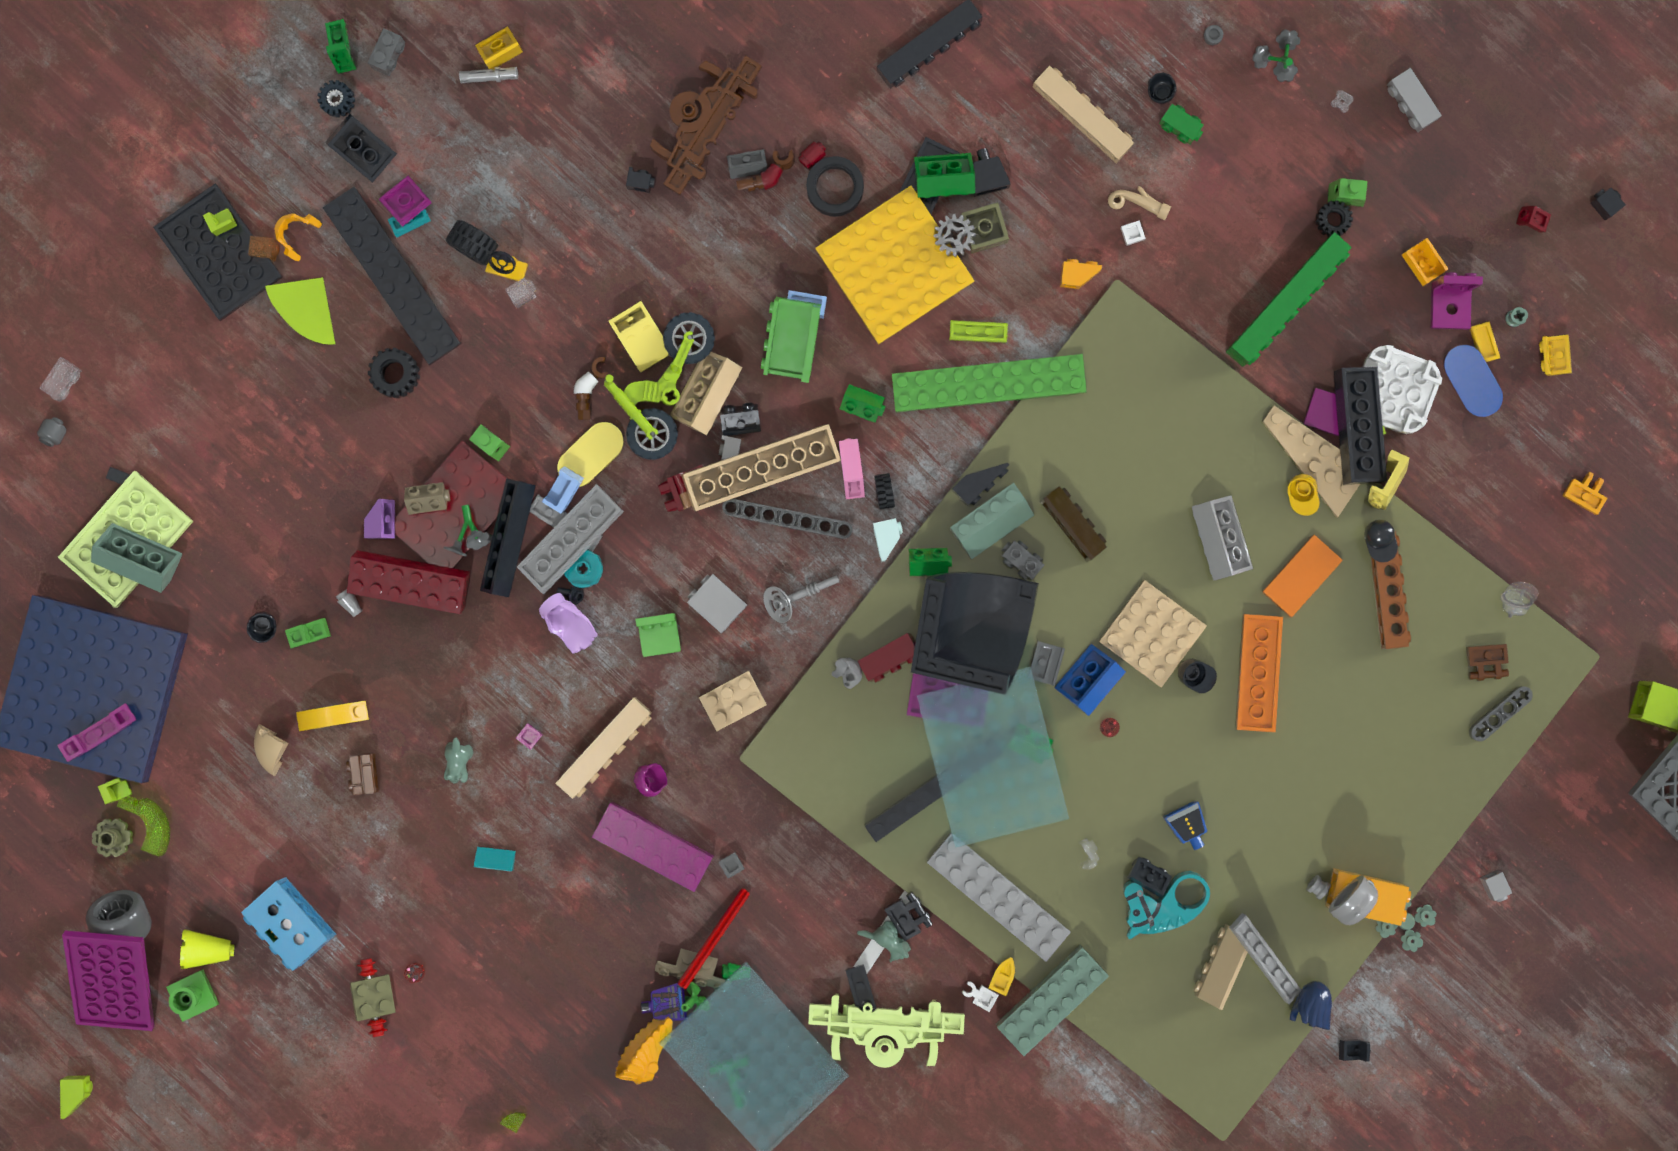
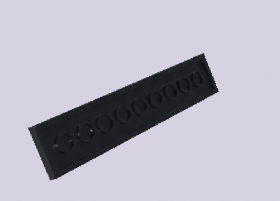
[323,187,461,365]

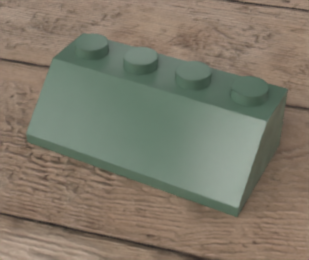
[950,483,1034,560]
[91,523,182,593]

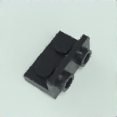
[720,402,761,436]
[1127,857,1172,898]

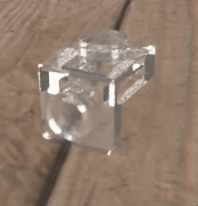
[1079,838,1100,870]

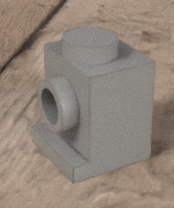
[719,436,741,460]

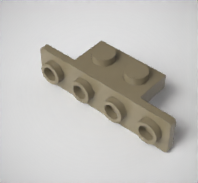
[655,948,731,992]

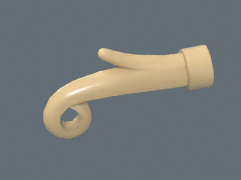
[1108,186,1171,220]

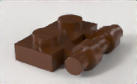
[1466,644,1509,681]

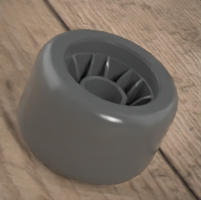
[86,890,152,938]

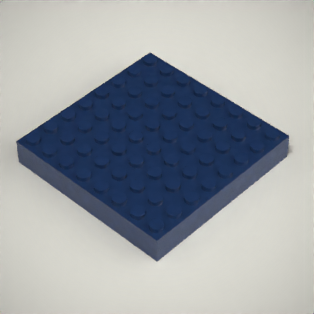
[0,595,188,783]

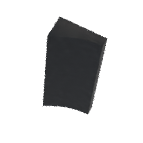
[1334,367,1387,485]

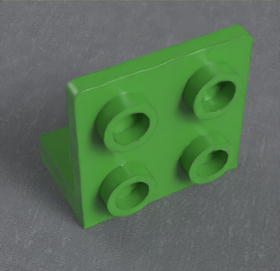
[635,613,681,657]

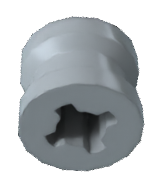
[1306,875,1331,900]

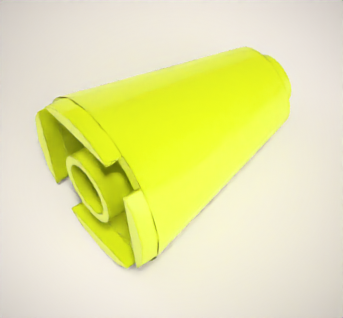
[180,930,235,969]

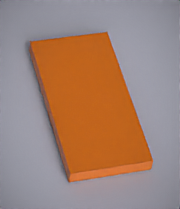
[1262,535,1343,617]

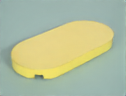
[557,422,624,487]

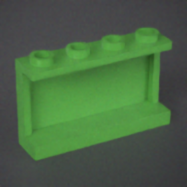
[761,297,822,383]

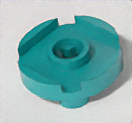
[564,550,603,588]

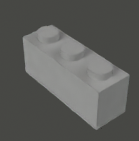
[1387,68,1442,132]

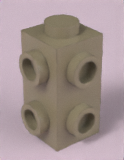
[404,482,450,515]

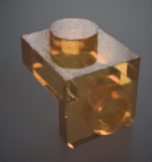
[248,236,280,260]

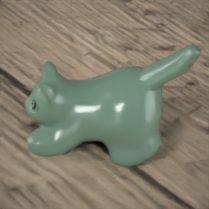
[444,738,473,784]
[857,921,911,962]

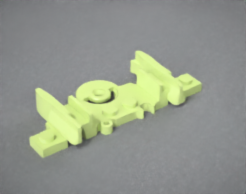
[808,993,965,1068]

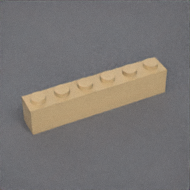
[1033,66,1134,164]
[556,697,652,799]

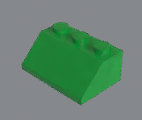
[914,153,975,198]

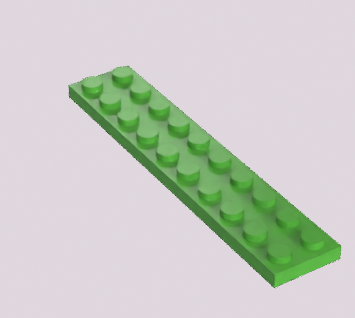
[892,354,1087,413]

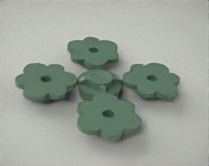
[1375,901,1437,952]

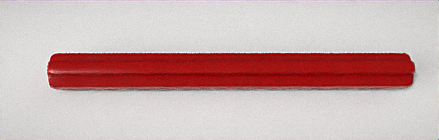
[678,888,750,989]

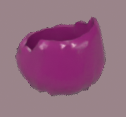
[634,763,668,797]

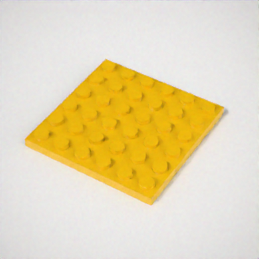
[815,186,974,345]

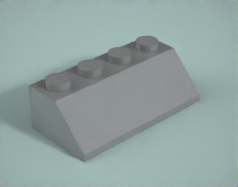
[1192,496,1253,581]

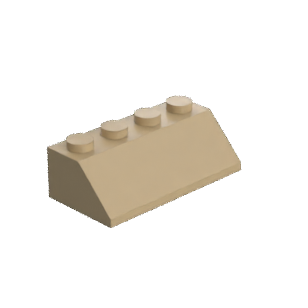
[670,352,742,435]
[1194,924,1248,1010]

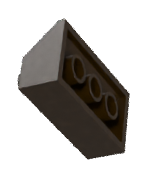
[1040,486,1107,562]

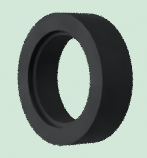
[806,156,864,217]

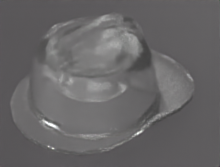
[1500,582,1539,618]

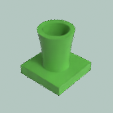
[166,969,219,1022]

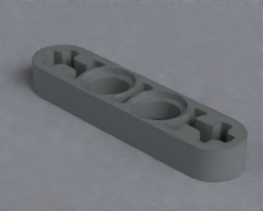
[1469,686,1533,741]

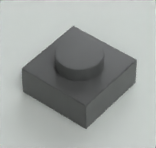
[719,852,745,878]

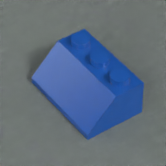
[1054,644,1126,716]

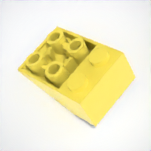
[609,301,669,373]

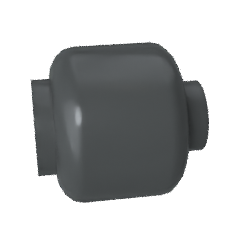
[37,417,67,447]

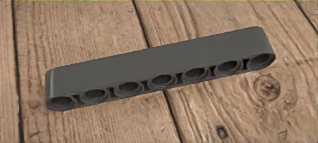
[722,499,852,539]

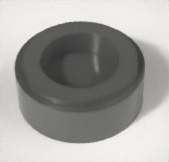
[1203,25,1223,46]

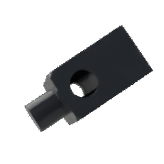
[973,148,1011,197]

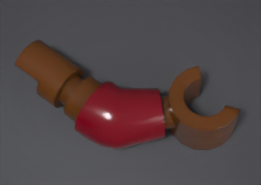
[736,150,795,192]

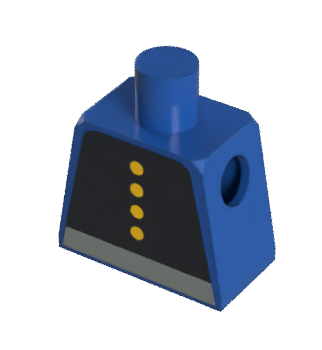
[1162,801,1207,850]

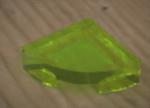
[500,1112,527,1133]

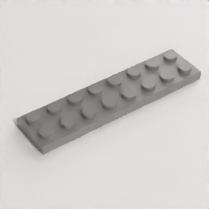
[927,832,1071,962]

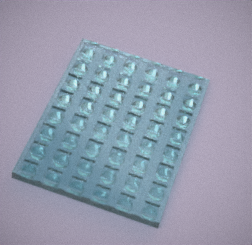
[917,667,1069,848]

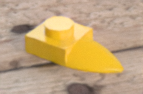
[988,957,1015,996]

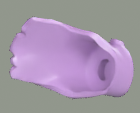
[539,593,597,653]

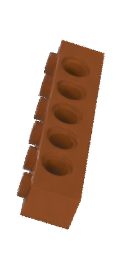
[1371,531,1411,649]

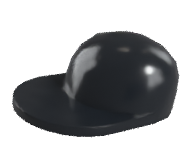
[1364,520,1398,562]
[1178,658,1217,693]

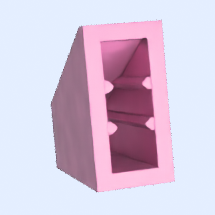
[839,438,865,499]

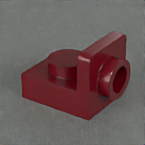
[1516,206,1551,233]

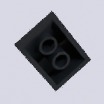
[325,113,397,183]

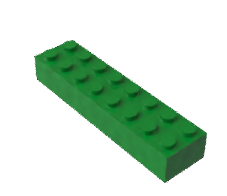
[1226,232,1352,367]

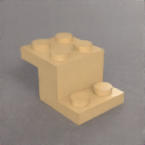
[699,671,767,731]

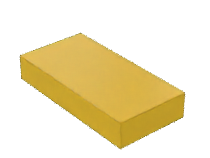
[1470,322,1500,362]

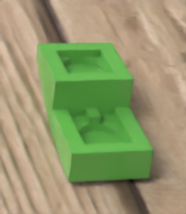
[285,618,331,648]

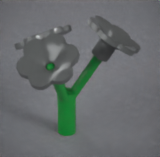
[1252,29,1301,82]
[444,505,493,557]

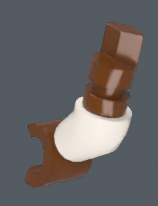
[574,357,609,420]

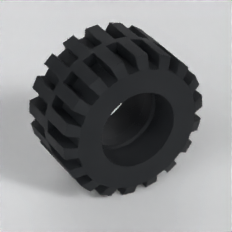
[445,220,499,266]
[368,348,420,398]

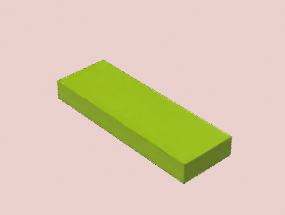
[949,320,1008,343]

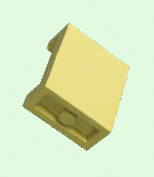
[1368,450,1410,510]

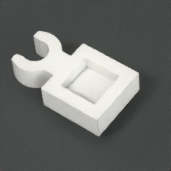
[962,981,999,1012]

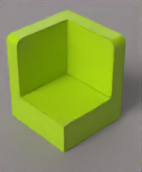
[203,209,237,236]
[98,778,132,804]

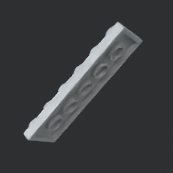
[517,484,624,594]

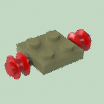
[349,958,396,1037]

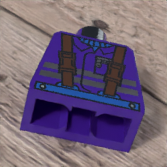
[641,983,688,1021]

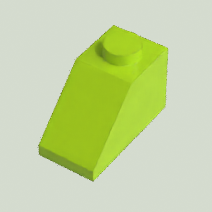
[60,1076,93,1119]

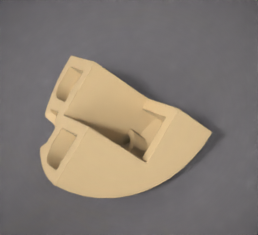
[254,724,289,776]

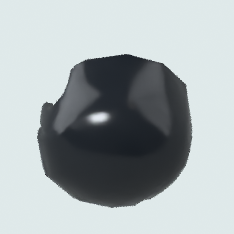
[1148,72,1177,104]
[247,612,277,643]

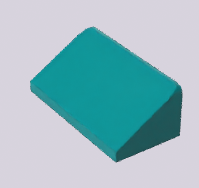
[474,847,516,871]

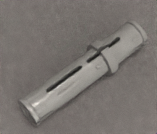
[459,67,518,84]

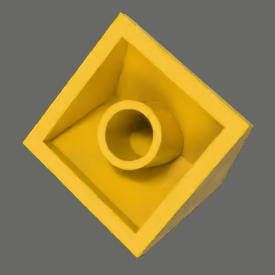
[475,26,523,69]

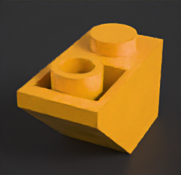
[1060,259,1102,289]

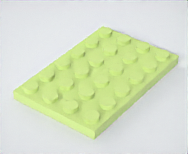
[58,471,193,608]

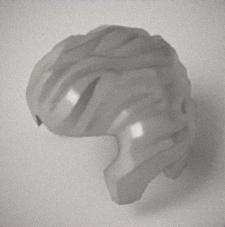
[831,658,862,689]

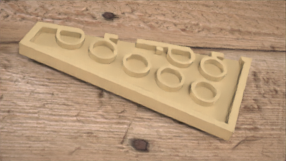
[1262,405,1360,518]

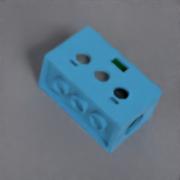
[241,877,337,971]

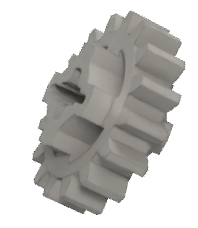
[934,214,976,257]

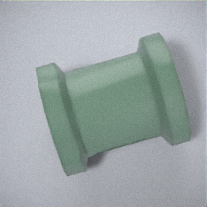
[1505,307,1528,327]

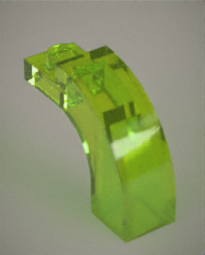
[117,796,170,857]

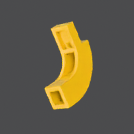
[296,701,369,731]

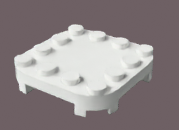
[1363,345,1442,434]

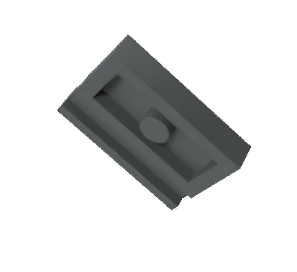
[1027,641,1065,686]

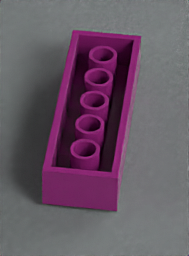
[592,802,713,892]

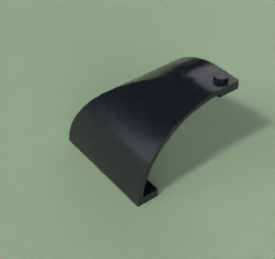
[911,572,1039,695]

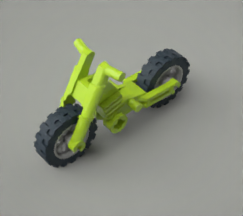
[604,312,715,460]

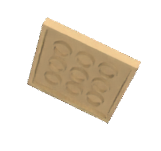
[1099,580,1207,688]

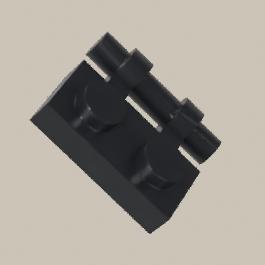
[884,892,933,941]

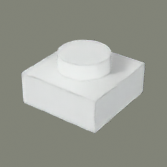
[1121,221,1146,246]

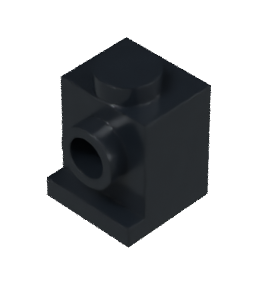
[626,167,656,193]

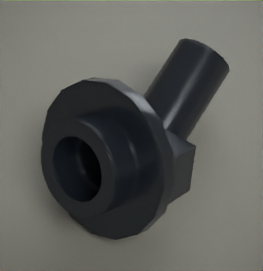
[556,586,584,605]

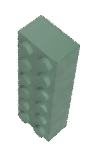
[996,945,1109,1056]

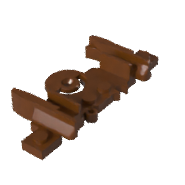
[650,55,762,195]

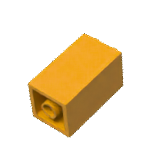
[1326,868,1411,926]

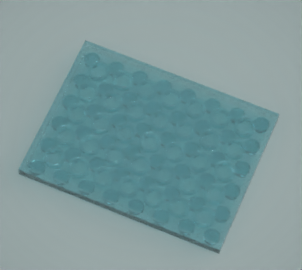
[660,962,849,1151]

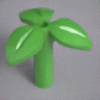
[681,982,710,1012]

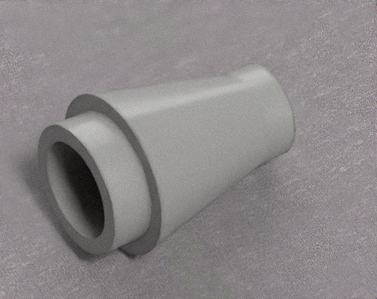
[336,589,363,617]

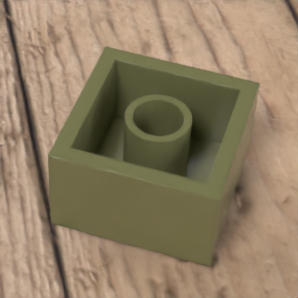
[961,202,1009,254]

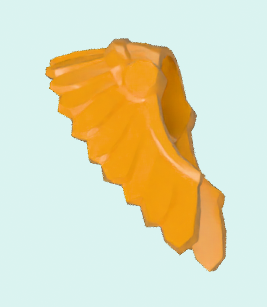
[615,1016,673,1085]

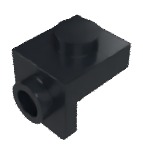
[1339,1039,1371,1062]

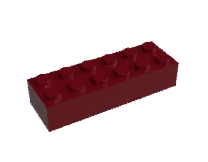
[347,550,470,614]

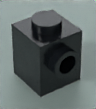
[1590,188,1626,220]

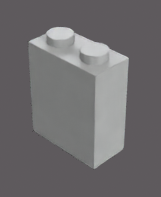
[687,574,748,633]

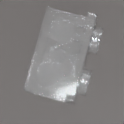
[39,357,82,402]

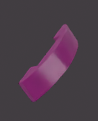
[57,703,136,762]

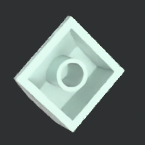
[873,518,903,563]

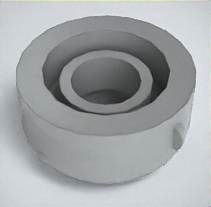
[1329,875,1378,925]

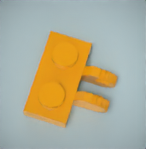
[1562,472,1607,515]

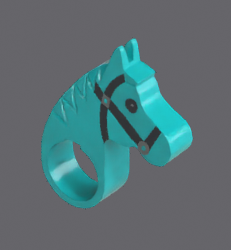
[1123,871,1210,939]

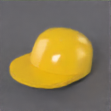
[1288,474,1320,516]

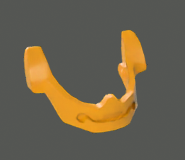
[274,213,322,261]

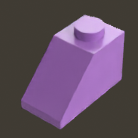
[364,499,395,539]

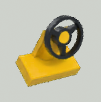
[485,251,528,283]

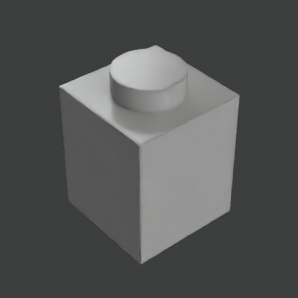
[1480,870,1512,902]

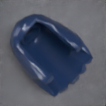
[1290,981,1332,1030]

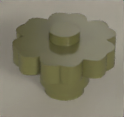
[92,819,133,857]

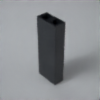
[106,467,130,485]

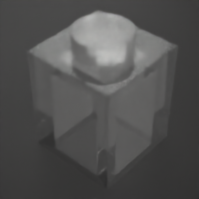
[505,277,537,308]

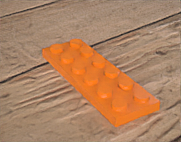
[1236,614,1283,732]

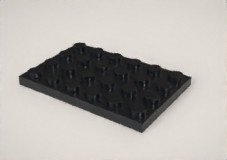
[153,183,283,321]

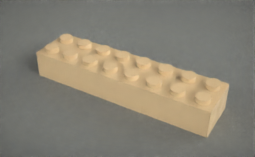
[681,424,841,511]

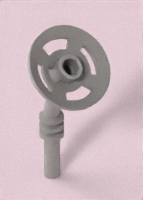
[764,575,840,623]

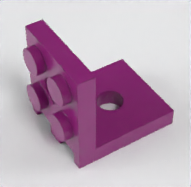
[1431,272,1483,330]

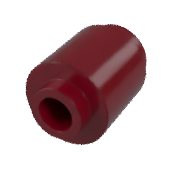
[798,141,826,169]

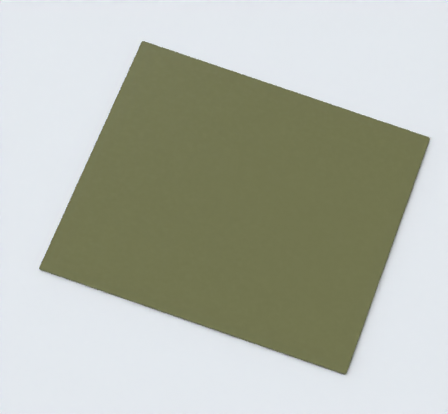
[740,280,1600,1141]

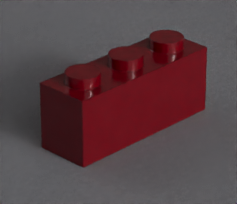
[858,633,916,683]

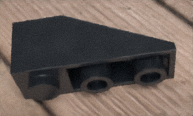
[952,463,1010,506]

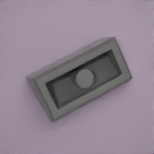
[727,149,767,179]

